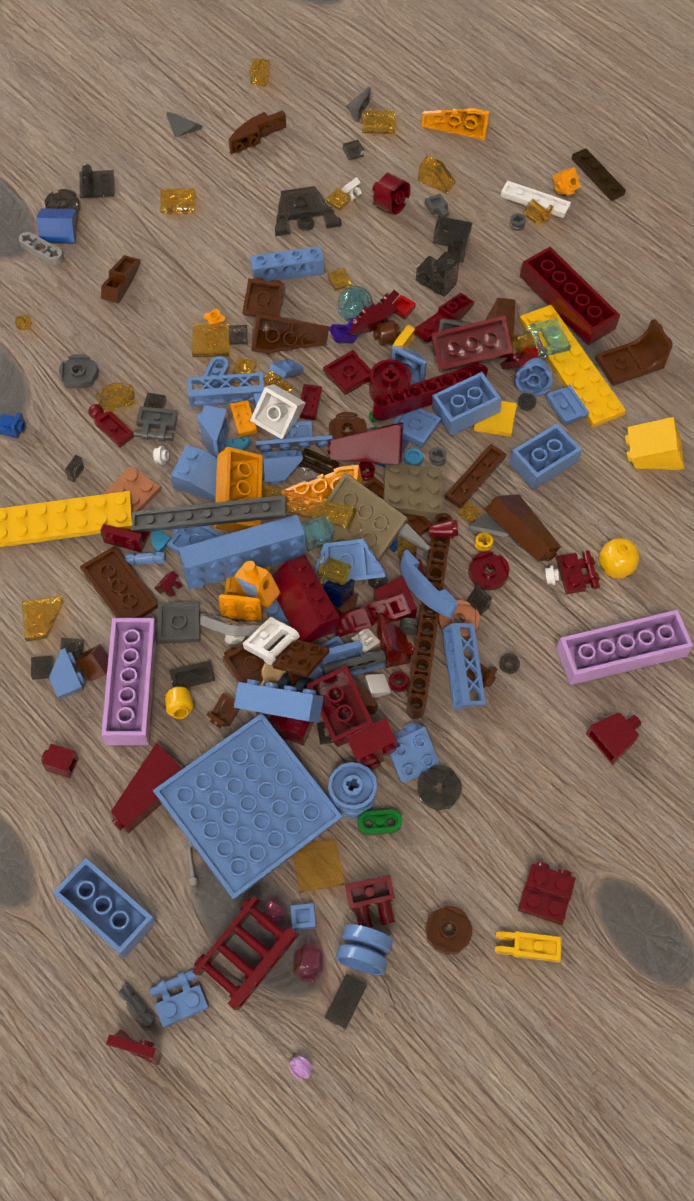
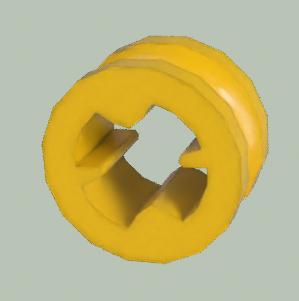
[474,532,493,552]

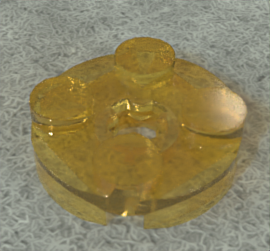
[96,383,135,411]

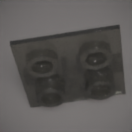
[79,164,114,198]

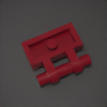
[556,551,600,594]

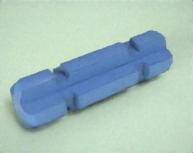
[125,552,165,565]

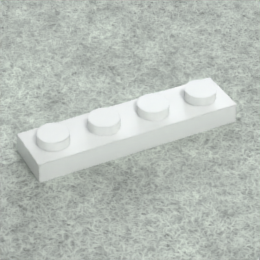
[500,180,571,218]

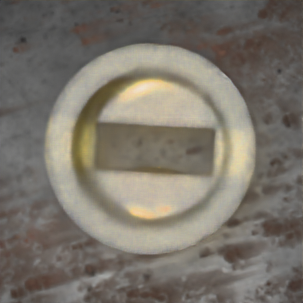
[15,315,32,331]

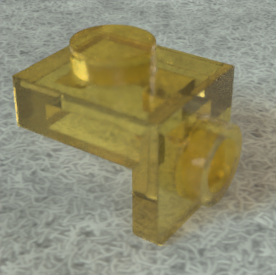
[523,199,554,226]

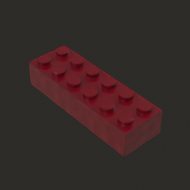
[520,247,620,345]

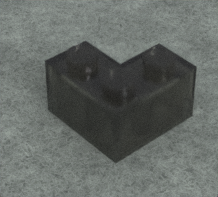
[433,216,472,263]
[416,251,460,297]

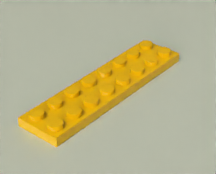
[519,305,626,428]
[0,491,132,547]

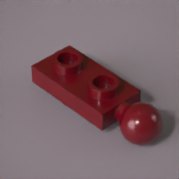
[88,404,134,448]

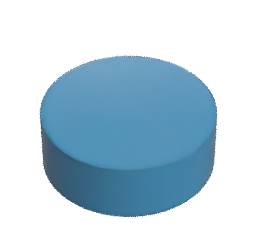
[404,448,423,466]

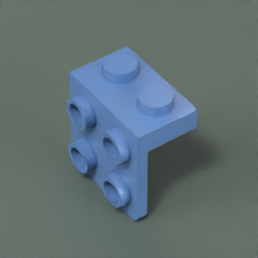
[390,722,439,783]

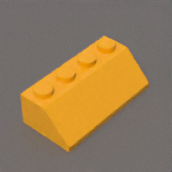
[214,447,263,532]

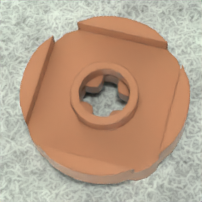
[438,600,480,640]

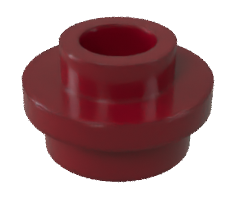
[388,672,410,692]

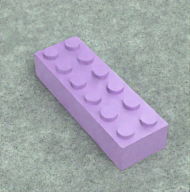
[556,610,693,685]
[101,618,157,745]

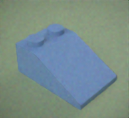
[171,445,217,502]

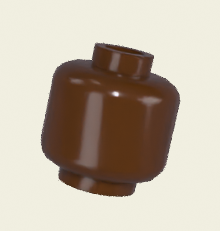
[373,320,400,346]

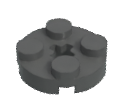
[59,354,98,388]

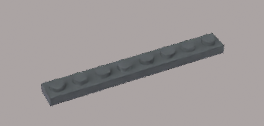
[131,495,287,533]

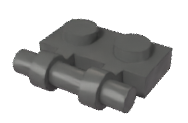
[134,406,178,442]

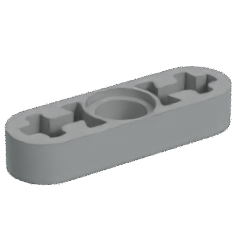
[19,232,63,265]

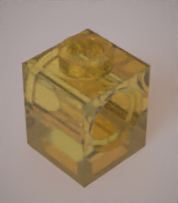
[250,58,270,87]

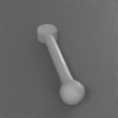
[184,840,198,886]

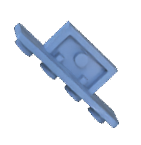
[256,421,333,451]
[302,641,385,680]

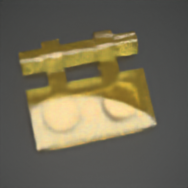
[362,109,395,134]
[160,188,196,214]

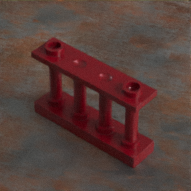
[192,896,300,1010]

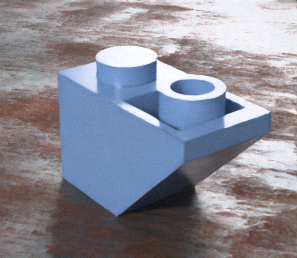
[49,648,84,700]

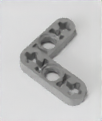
[200,613,265,636]

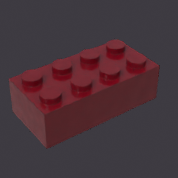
[431,315,514,372]

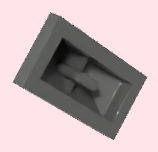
[346,87,371,122]
[167,111,202,137]
[469,513,509,537]

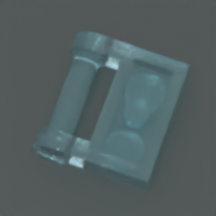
[526,318,571,359]

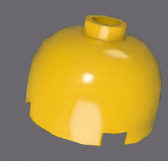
[598,538,640,579]

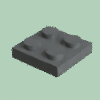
[157,602,200,644]

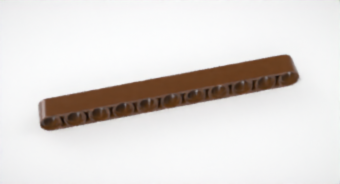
[406,513,452,719]

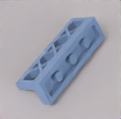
[187,372,264,407]
[442,623,486,710]

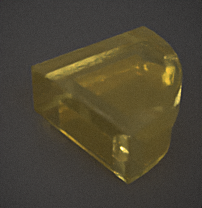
[397,538,417,560]

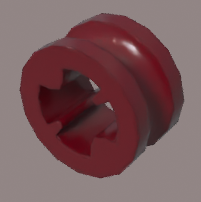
[359,462,375,481]

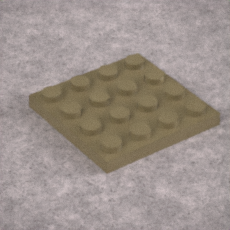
[304,472,409,585]

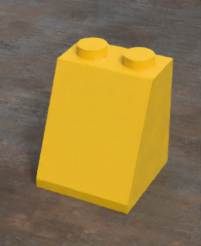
[625,417,685,470]

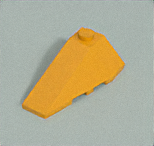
[421,108,491,140]
[283,465,363,511]

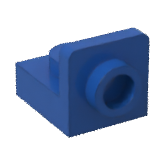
[0,412,26,439]

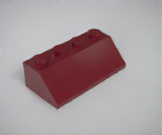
[272,555,340,642]

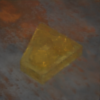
[22,595,63,642]

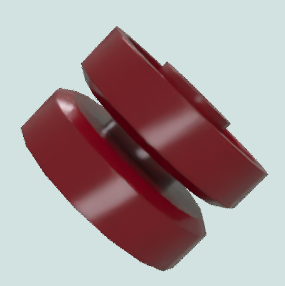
[369,359,411,401]

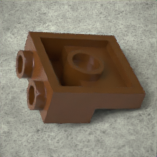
[242,277,285,317]
[222,640,269,684]

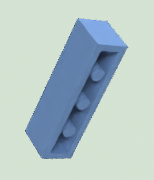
[234,679,324,723]

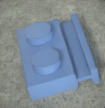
[546,385,589,426]

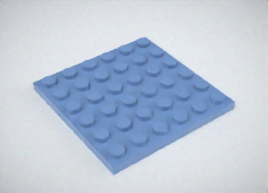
[153,713,343,901]

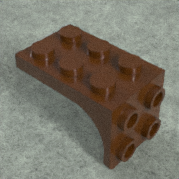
[595,319,673,386]

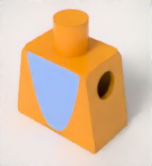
[234,561,280,608]

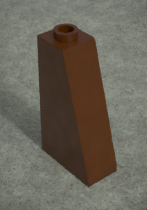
[485,494,561,562]

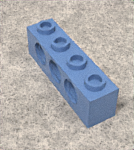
[250,246,324,281]

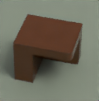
[76,644,109,681]

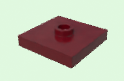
[323,350,371,395]

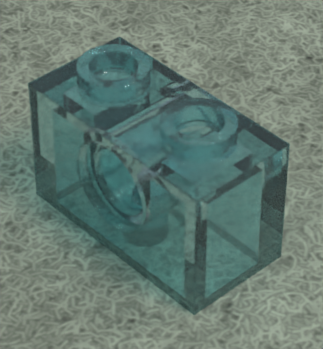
[302,515,334,552]

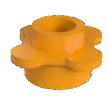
[204,309,225,328]

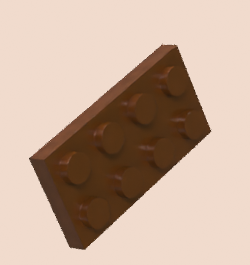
[80,546,158,618]

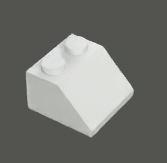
[250,384,306,439]

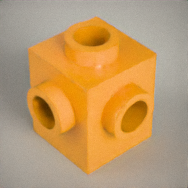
[552,167,581,196]

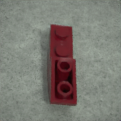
[348,290,399,335]
[414,293,474,343]

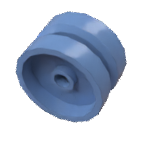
[328,762,377,819]
[335,924,394,975]

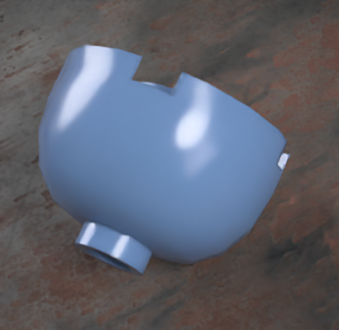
[515,358,553,396]

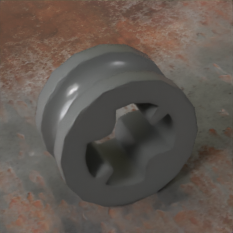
[509,213,526,231]
[429,447,447,467]
[399,618,419,635]

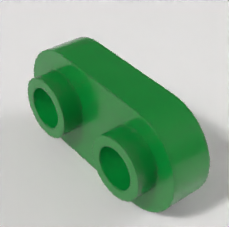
[358,809,402,835]

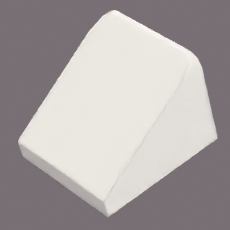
[364,674,391,699]

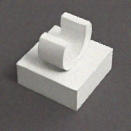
[339,177,362,201]
[351,628,380,653]

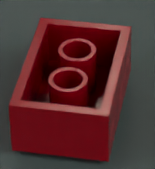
[307,666,374,748]

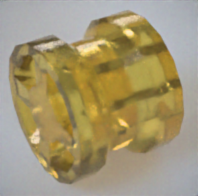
[513,331,535,353]

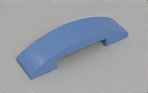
[400,550,458,618]

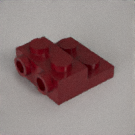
[518,862,576,925]

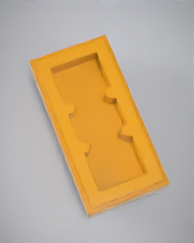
[230,400,257,438]

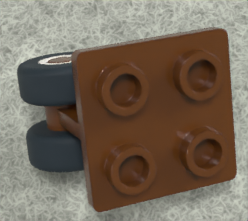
[272,639,330,693]

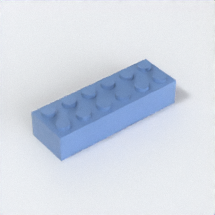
[178,515,305,590]

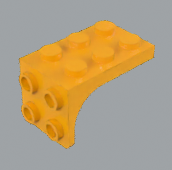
[219,566,271,621]

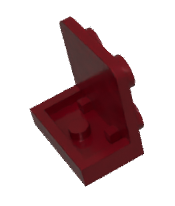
[100,524,150,553]

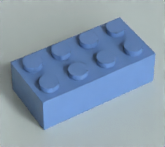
[53,858,156,960]

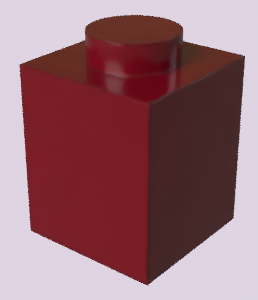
[41,744,79,778]

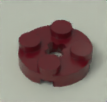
[468,551,510,591]

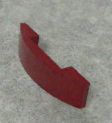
[335,593,412,637]

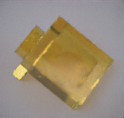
[263,371,292,392]
[317,557,351,586]

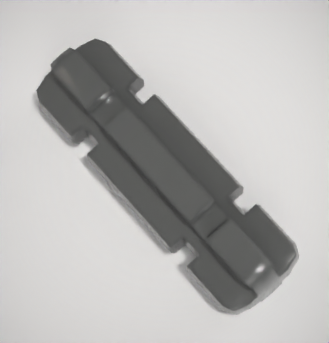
[119,985,156,1028]

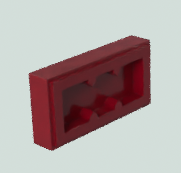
[500,352,535,369]
[299,384,322,421]

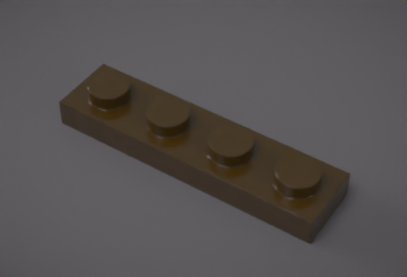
[572,148,626,201]

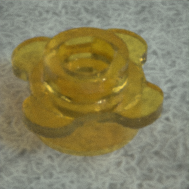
[458,501,482,522]

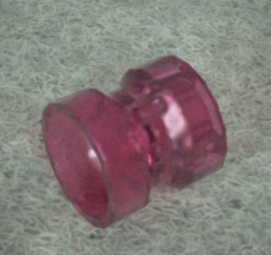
[256,901,287,932]

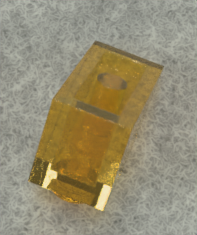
[418,155,455,194]

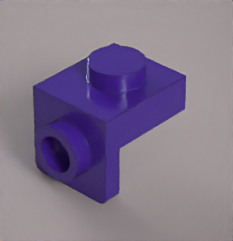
[329,318,359,343]

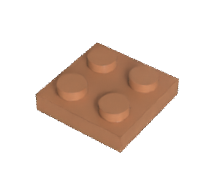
[105,466,161,512]

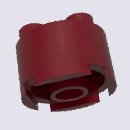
[372,172,411,214]

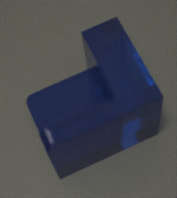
[324,579,355,608]

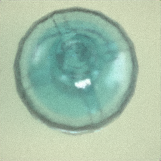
[337,286,373,321]

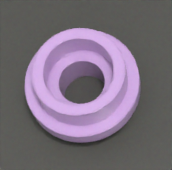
[289,1056,313,1079]

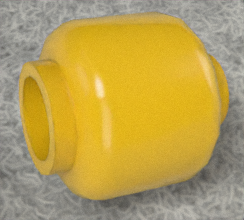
[164,686,193,719]

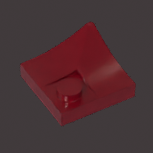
[106,1029,162,1065]

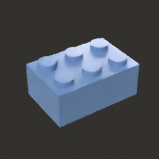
[432,372,501,435]
[509,423,582,490]

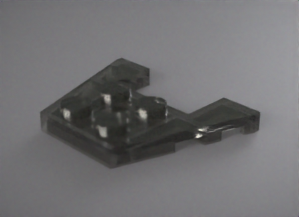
[275,186,341,236]

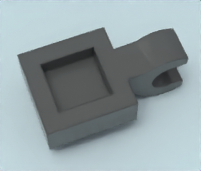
[425,194,449,224]

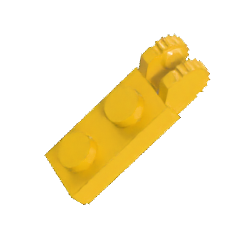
[495,931,562,963]

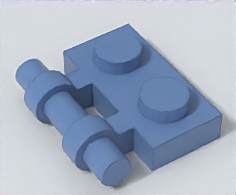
[149,969,209,1028]

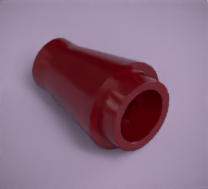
[429,519,459,539]

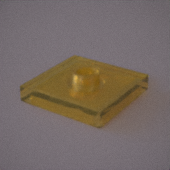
[192,324,230,357]
[293,839,344,893]

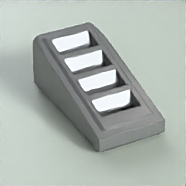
[396,523,430,560]

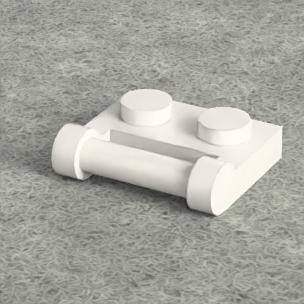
[243,617,300,665]

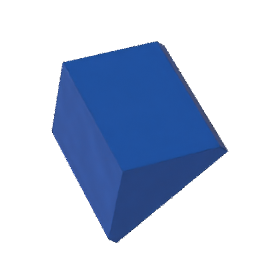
[36,208,77,244]

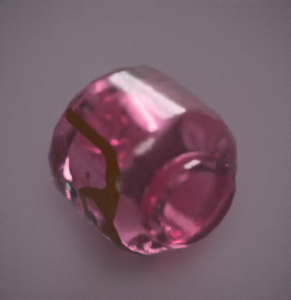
[293,944,324,982]

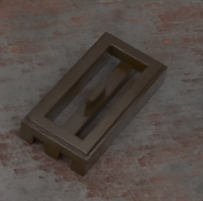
[298,448,339,475]

